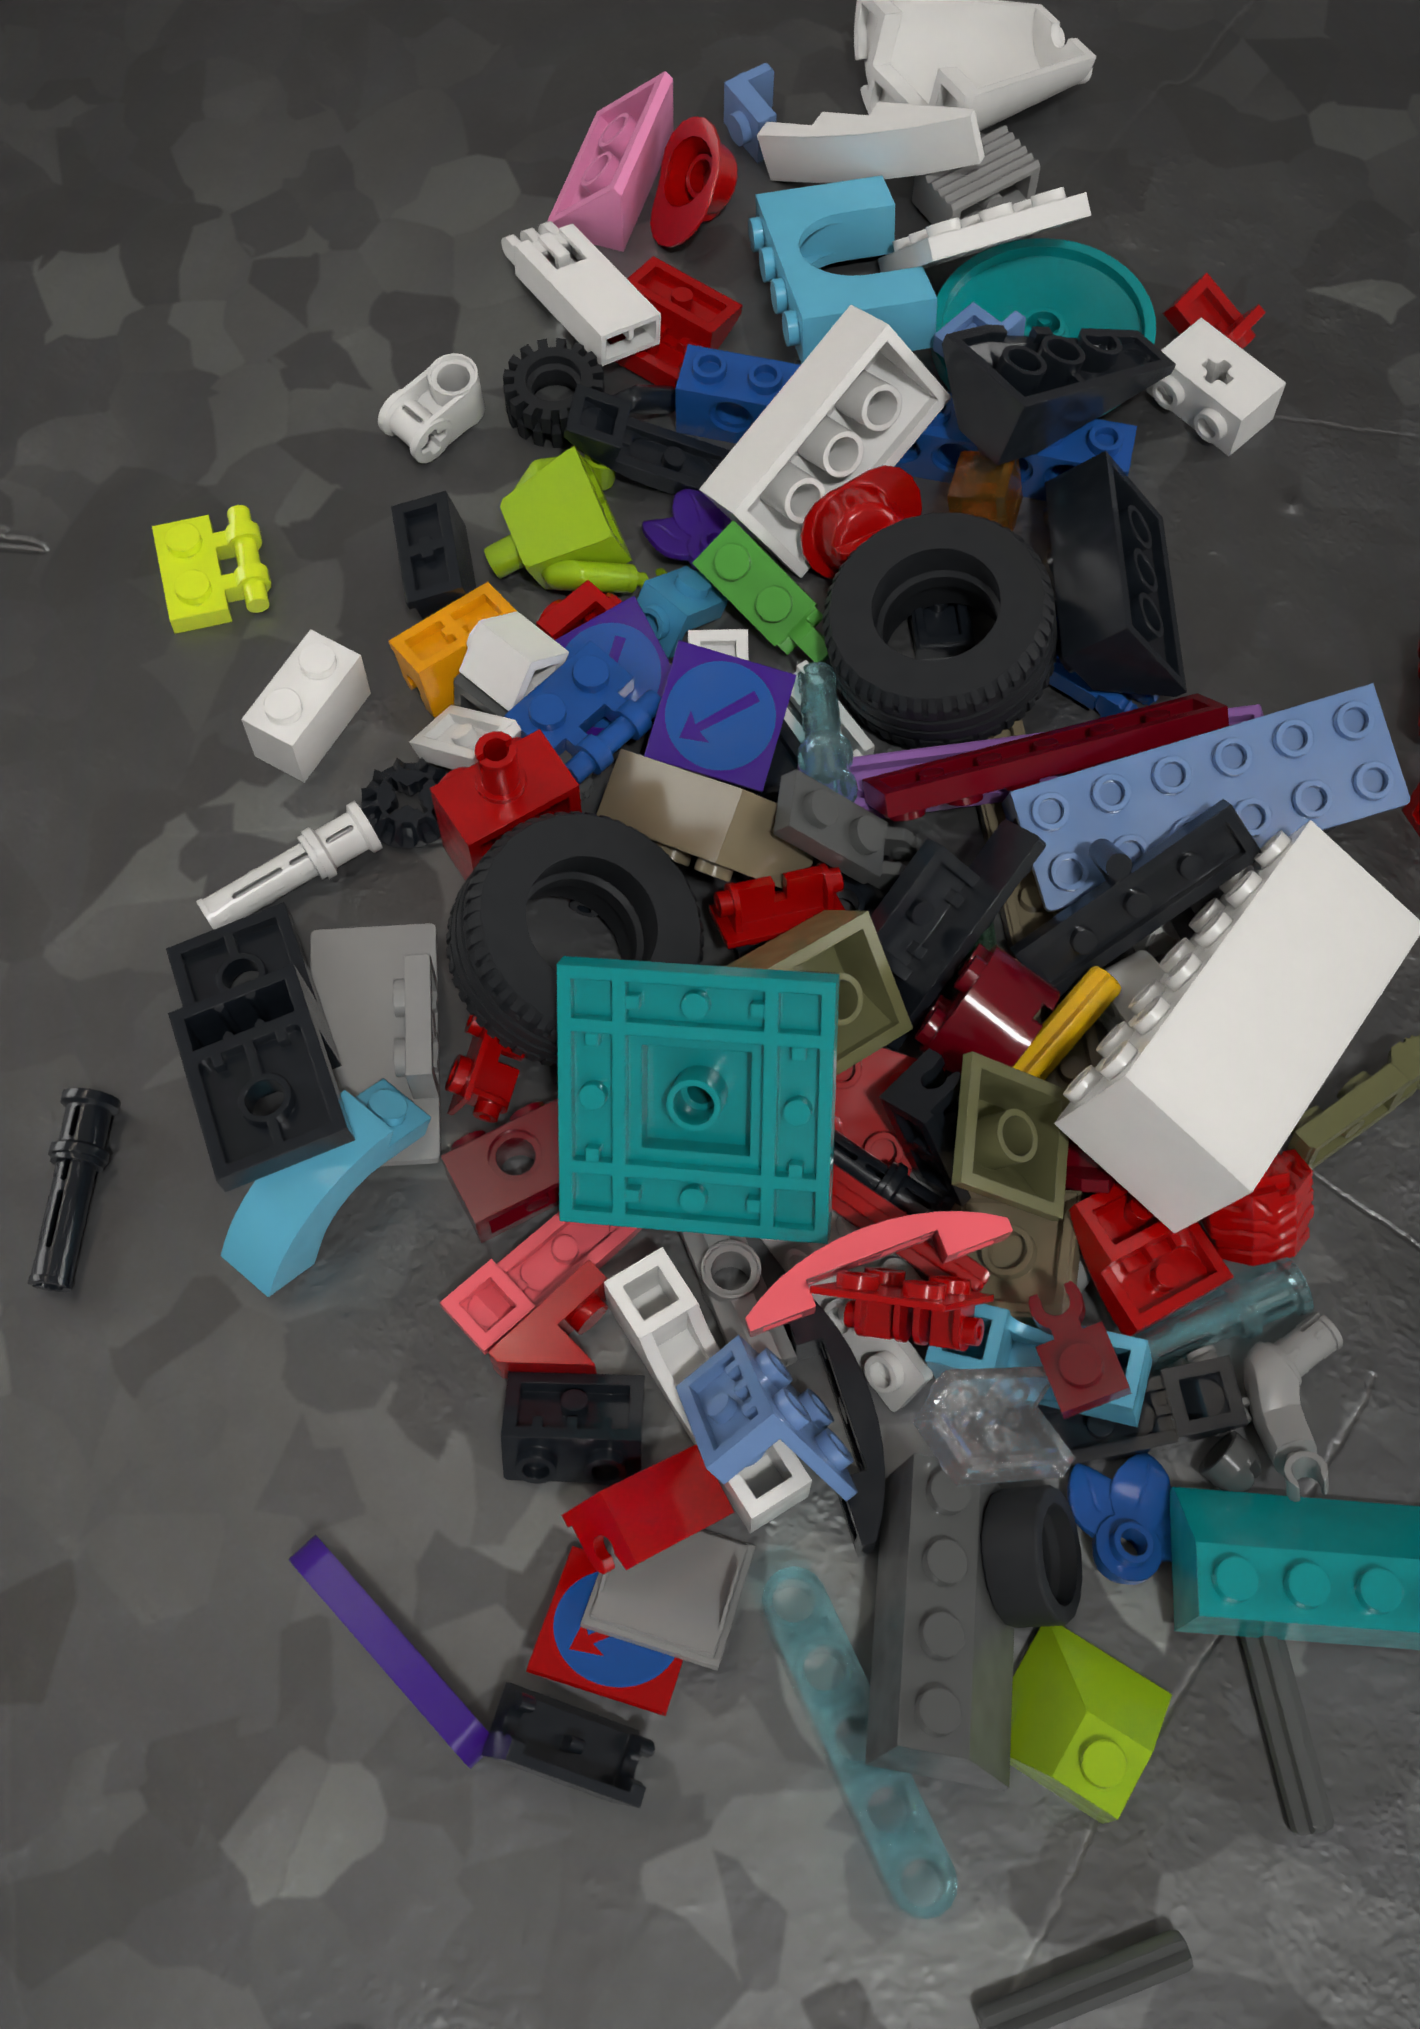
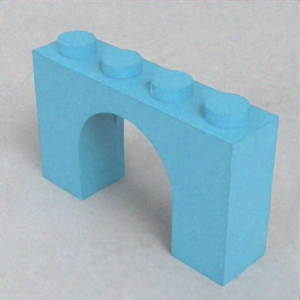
[748,175,937,364]

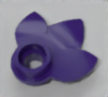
[641,489,753,572]

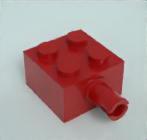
[430,729,582,881]

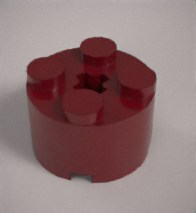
[914,943,1061,1074]

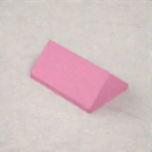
[547,71,674,252]

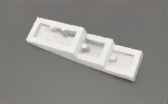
[757,102,985,183]

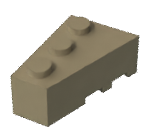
[596,749,815,889]

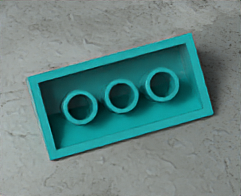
[1169,1487,1420,1650]

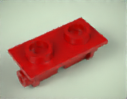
[709,863,845,949]
[445,1014,525,1123]

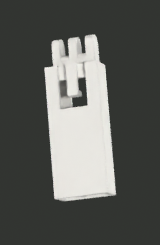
[501,221,661,366]

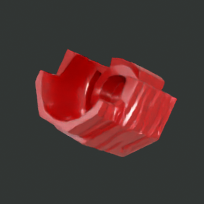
[1199,1149,1314,1267]

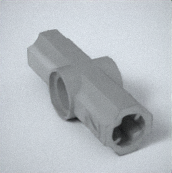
[679,1231,797,1367]

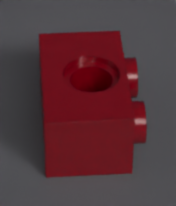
[441,1099,559,1243]

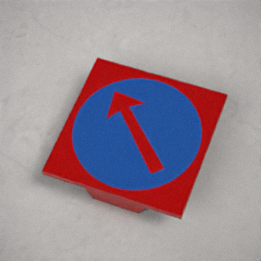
[526,1546,683,1716]

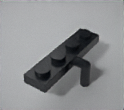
[1010,799,1262,996]

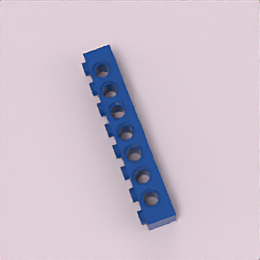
[675,344,1137,501]

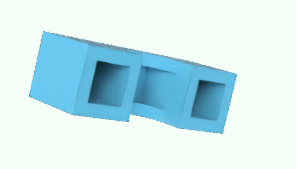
[925,1304,1152,1427]

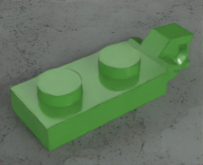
[692,520,829,666]

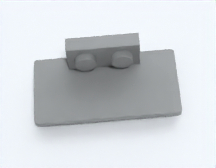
[310,923,442,1167]

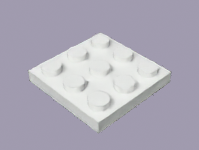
[878,187,1091,272]

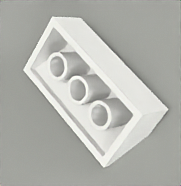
[699,305,952,578]

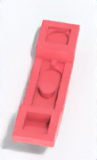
[745,1211,1013,1337]
[440,1212,643,1355]

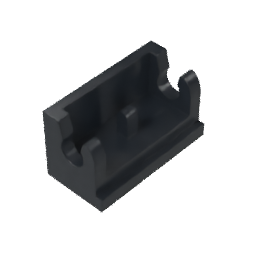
[391,491,476,620]
[879,1048,971,1207]
[482,1682,655,1808]

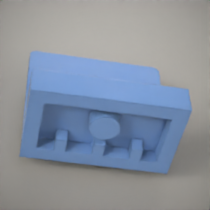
[676,1335,858,1501]

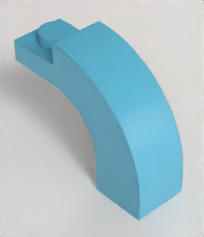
[220,1078,431,1297]

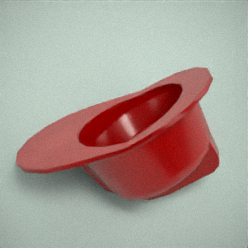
[650,116,738,248]
[800,465,922,579]

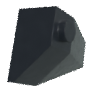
[942,325,1176,465]

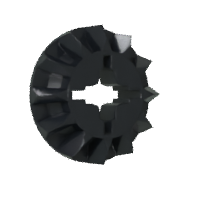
[361,757,446,849]

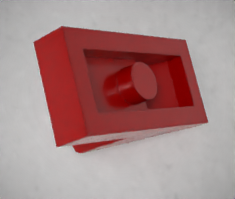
[488,1260,608,1379]

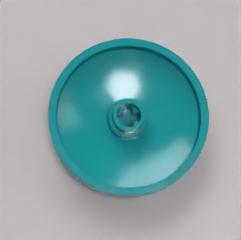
[931,238,1156,419]

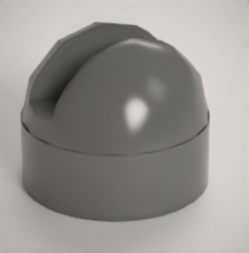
[1199,1431,1262,1492]

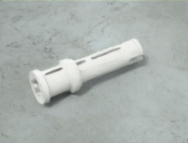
[196,801,383,930]

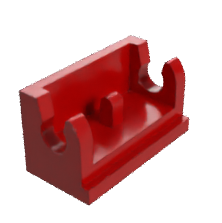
[561,1444,735,1574]

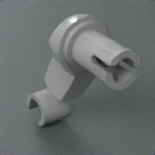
[1243,1311,1343,1502]

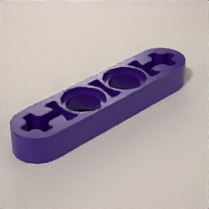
[288,1534,489,1769]

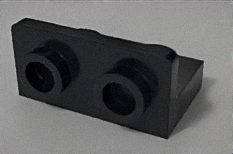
[501,1371,645,1486]

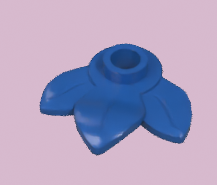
[1067,1453,1172,1585]

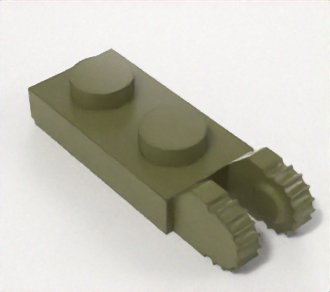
[1286,1034,1420,1169]

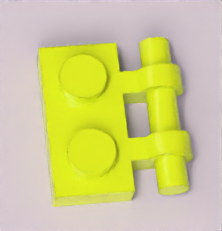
[152,505,271,634]

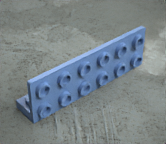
[1001,683,1410,912]

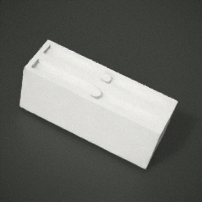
[1054,820,1420,1234]

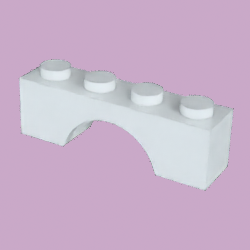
[604,1247,812,1534]

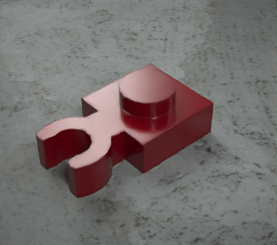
[1029,1281,1132,1419]

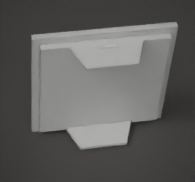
[580,1530,756,1671]

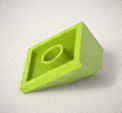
[1010,1626,1172,1824]

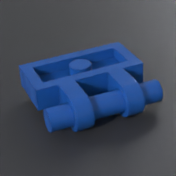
[504,640,661,784]

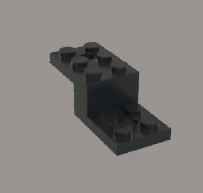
[166,902,355,1192]

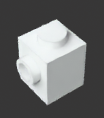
[459,611,569,711]

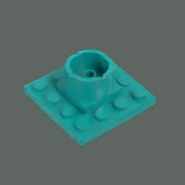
[557,956,840,1244]

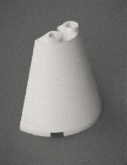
[854,0,1097,132]

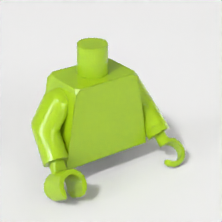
[484,446,667,593]

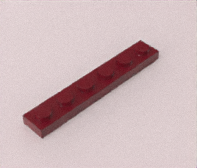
[862,693,1229,821]

